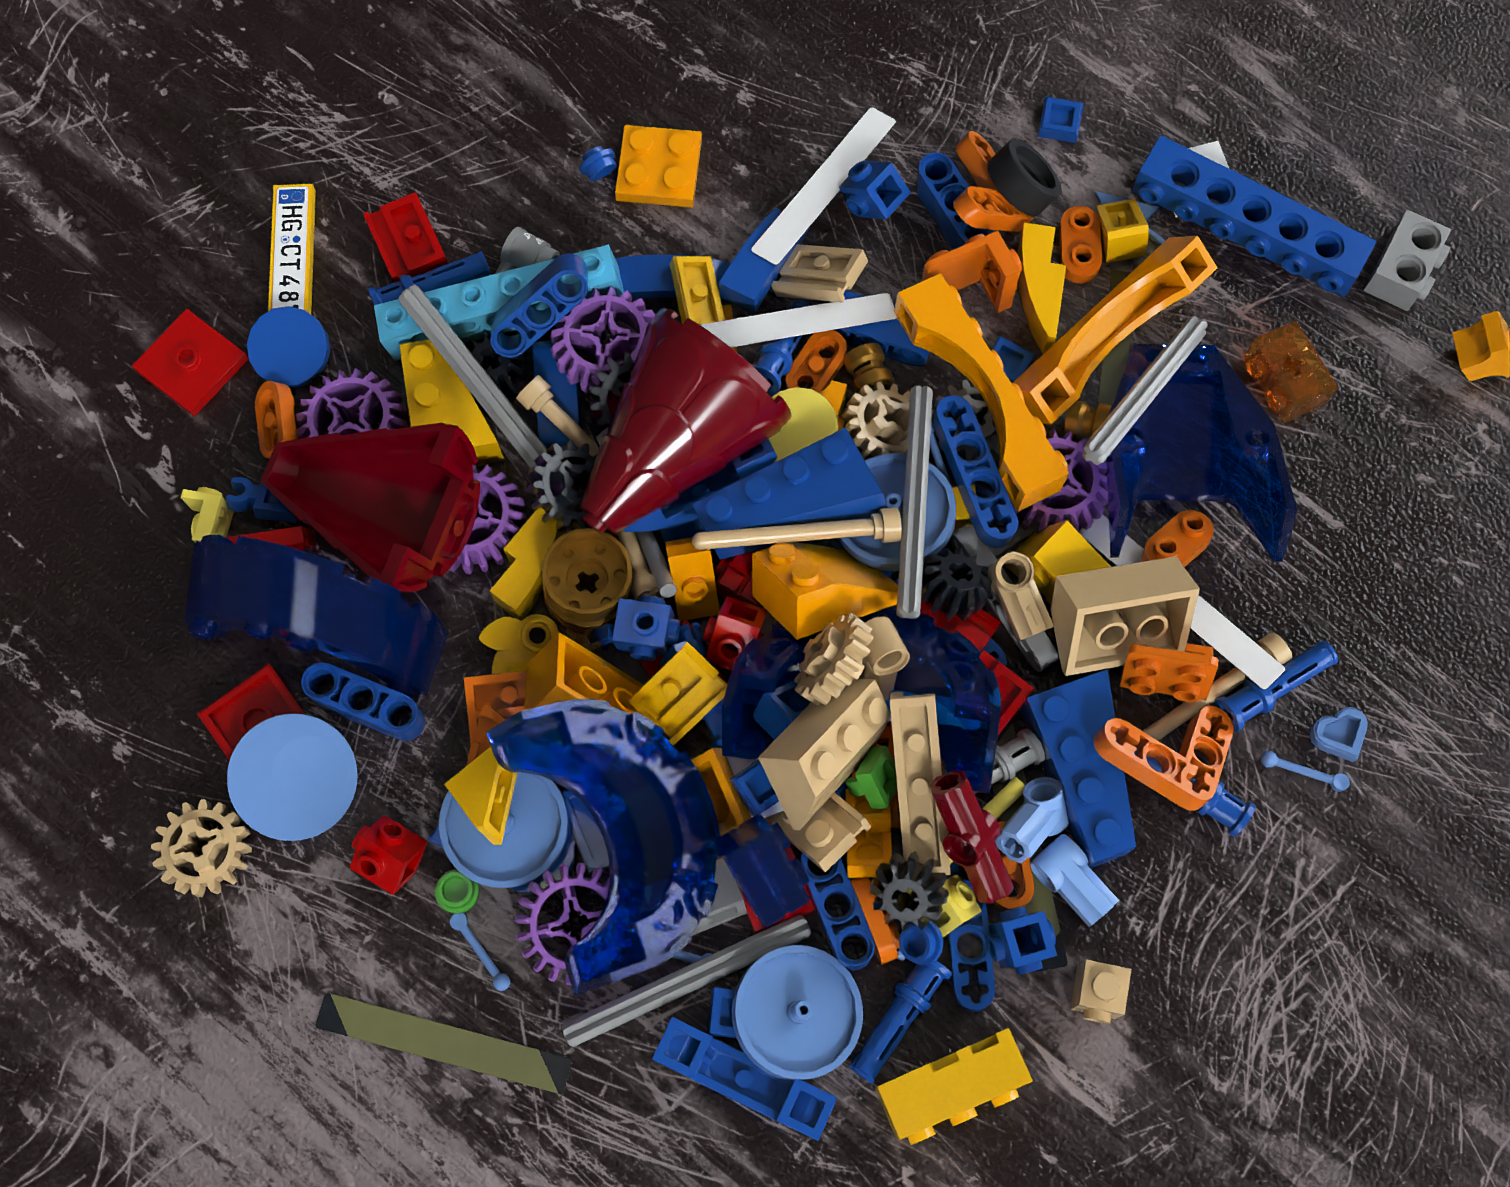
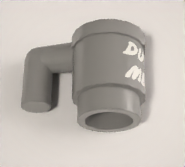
[495,227,560,274]

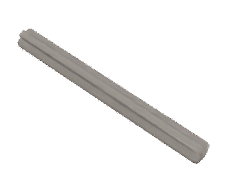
[398,285,547,469]
[1082,316,1208,465]
[896,386,933,619]
[562,914,811,1047]

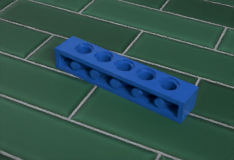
[1132,135,1377,297]

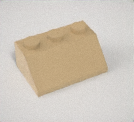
[1050,556,1200,676]
[758,678,891,830]

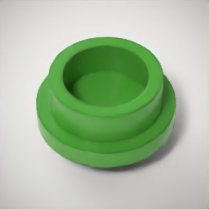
[435,869,480,914]

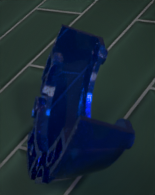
[184,534,448,698]
[722,605,1001,794]
[486,699,721,996]

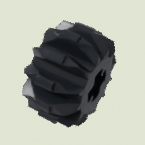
[468,332,528,395]
[921,547,992,621]
[870,851,949,932]

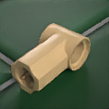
[987,552,1054,642]
[859,617,910,701]

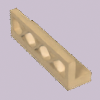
[890,692,951,875]

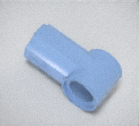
[995,777,1069,863]
[1030,834,1119,927]

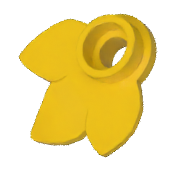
[479,614,559,674]

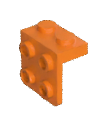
[922,231,1022,313]
[1120,643,1219,702]

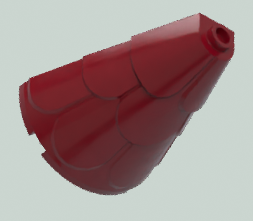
[580,308,792,535]
[260,422,480,592]

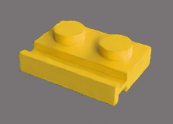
[628,642,733,745]

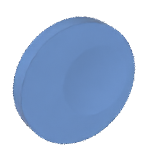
[838,453,956,571]
[227,713,358,841]
[439,760,569,888]
[732,945,863,1081]

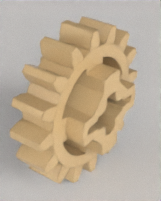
[842,382,910,460]
[795,612,874,706]
[151,799,252,897]

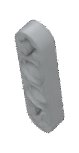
[950,523,1059,672]

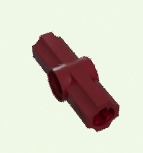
[929,770,1014,904]

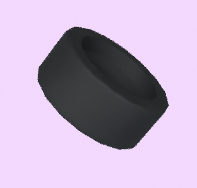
[988,139,1062,217]

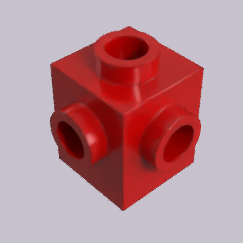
[703,596,768,672]
[349,815,428,895]

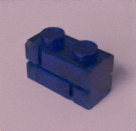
[714,814,810,927]

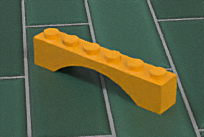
[1013,236,1217,424]
[894,273,1069,512]

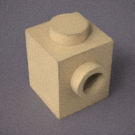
[1071,959,1132,1024]

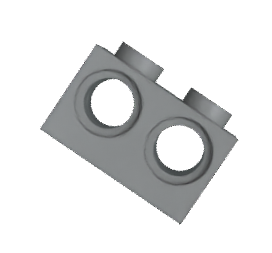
[1363,209,1452,311]

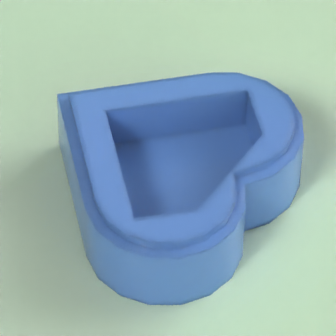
[1309,707,1368,762]

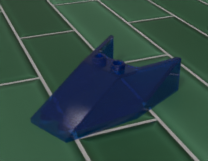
[1107,343,1298,562]

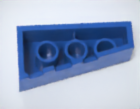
[692,427,887,560]
[1020,669,1136,869]

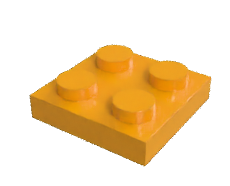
[615,125,702,208]

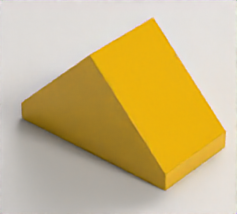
[1096,198,1149,263]
[444,744,520,845]

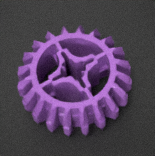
[550,286,655,394]
[296,368,409,439]
[1010,429,1112,534]
[449,464,527,575]
[515,863,636,985]

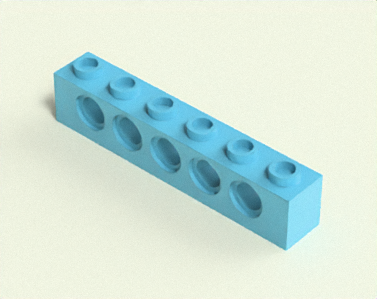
[374,244,624,361]

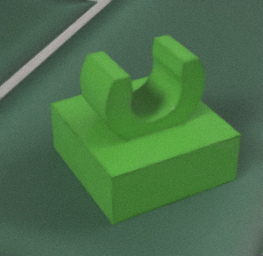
[845,746,898,809]

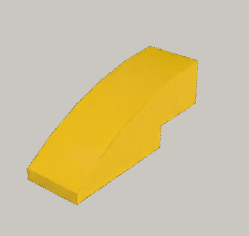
[1018,222,1066,354]
[490,508,565,621]

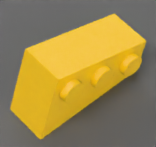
[400,340,505,466]
[1004,520,1111,605]
[875,1028,1033,1145]

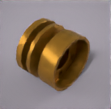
[542,528,632,635]

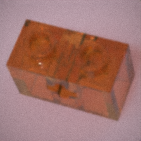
[1244,320,1338,423]

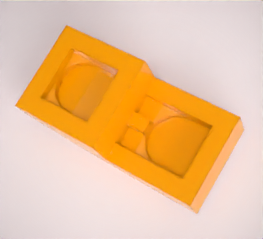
[846,789,892,878]

